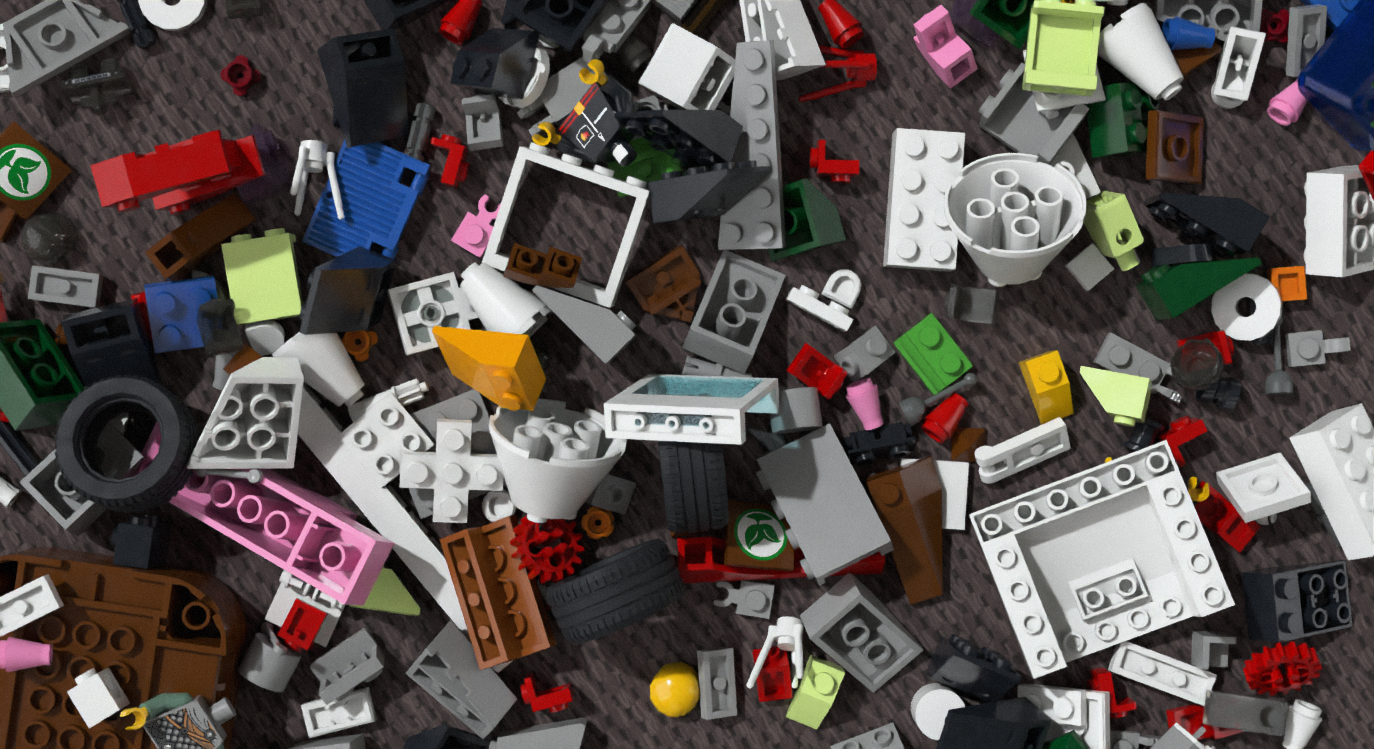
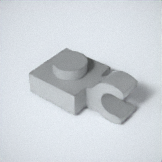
[1285,330,1351,367]

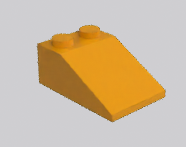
[432,326,546,411]

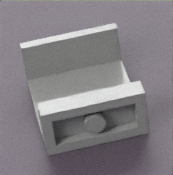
[978,63,1090,165]

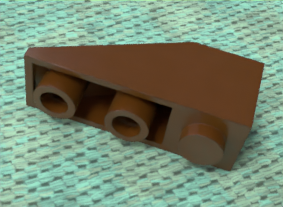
[145,193,257,281]

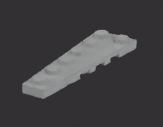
[718,40,786,250]

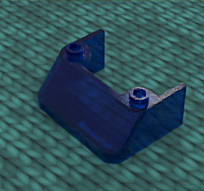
[1297,0,1374,151]

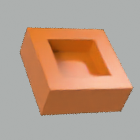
[1267,266,1307,301]

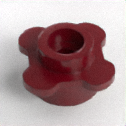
[1260,9,1289,43]
[220,55,261,96]

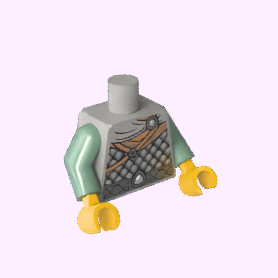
[120,692,236,749]

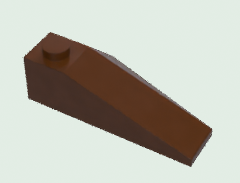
[867,456,943,605]

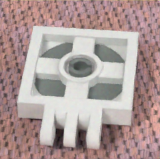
[387,272,479,356]

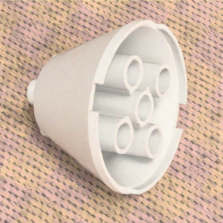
[944,153,1087,287]
[489,399,627,523]

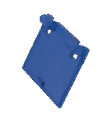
[302,139,431,259]

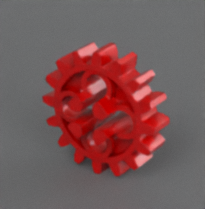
[510,515,584,584]
[1243,641,1322,696]

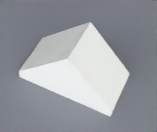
[1213,26,1266,101]

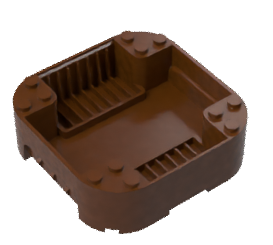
[0,547,246,749]

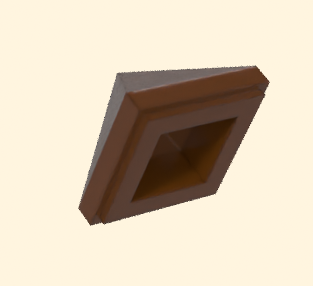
[951,428,986,462]

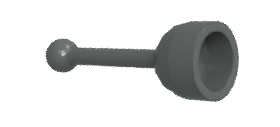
[1265,316,1294,395]
[898,373,977,426]

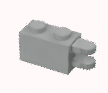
[517,57,607,136]

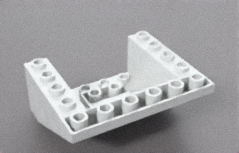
[969,440,1235,679]

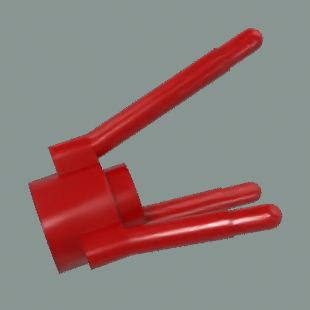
[798,45,877,103]

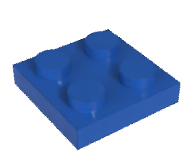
[144,276,224,353]

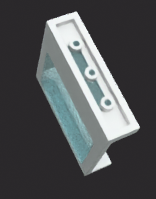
[604,374,779,445]

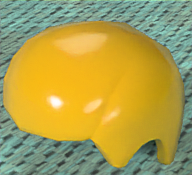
[650,662,700,718]

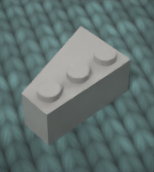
[405,620,517,739]

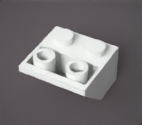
[638,23,735,110]

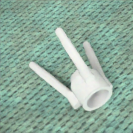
[290,140,345,220]
[747,616,804,689]

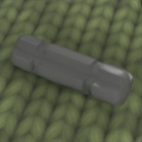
[405,103,435,162]

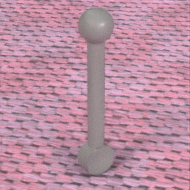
[195,469,263,483]
[261,621,288,656]

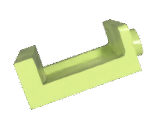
[1022,0,1105,97]
[221,228,306,326]

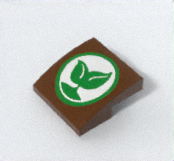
[0,121,72,220]
[722,500,794,572]

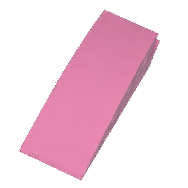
[131,421,395,606]

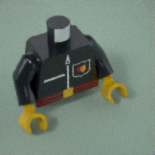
[532,59,637,166]

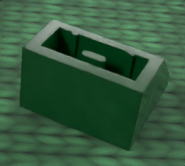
[1086,83,1160,158]

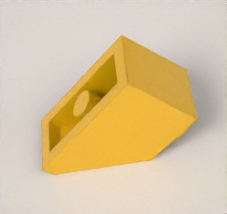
[1018,350,1074,425]

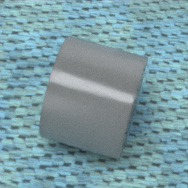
[770,387,823,434]
[237,633,302,692]

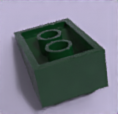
[1135,257,1262,320]
[0,319,84,431]

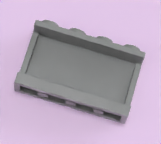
[756,423,894,586]

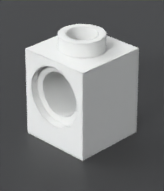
[67,667,130,728]

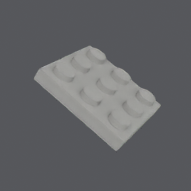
[408,389,507,519]

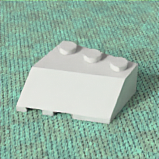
[1304,165,1374,277]
[186,357,304,469]

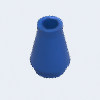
[1161,16,1215,50]

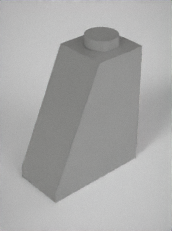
[488,718,587,749]

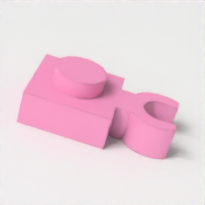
[451,194,501,258]

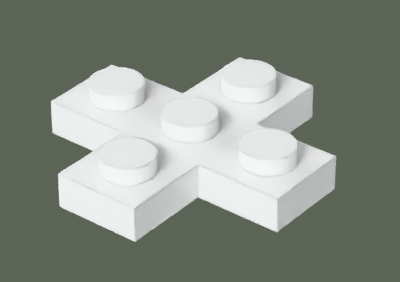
[399,419,504,523]

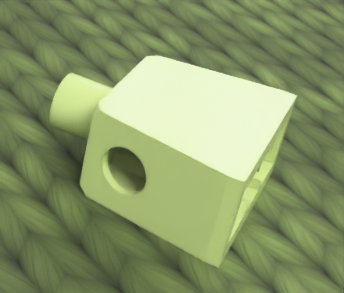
[1083,191,1144,271]

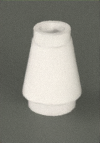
[1282,699,1322,749]

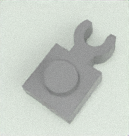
[713,580,775,619]

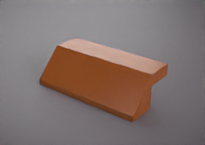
[439,515,557,671]

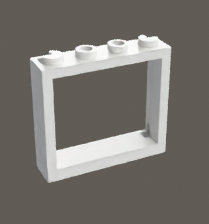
[482,142,650,308]

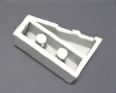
[739,0,826,80]

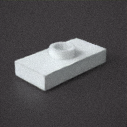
[301,687,377,738]

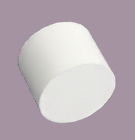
[911,683,965,740]

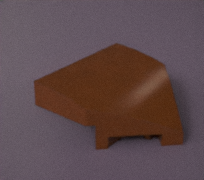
[625,244,701,322]

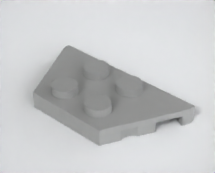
[3,0,130,98]

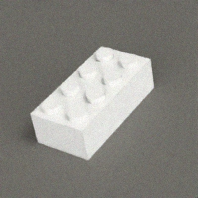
[883,128,965,272]
[1290,403,1374,560]

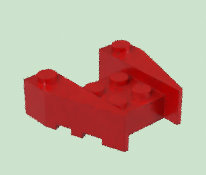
[90,130,265,215]

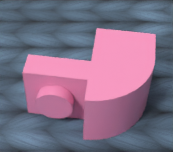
[913,5,978,89]

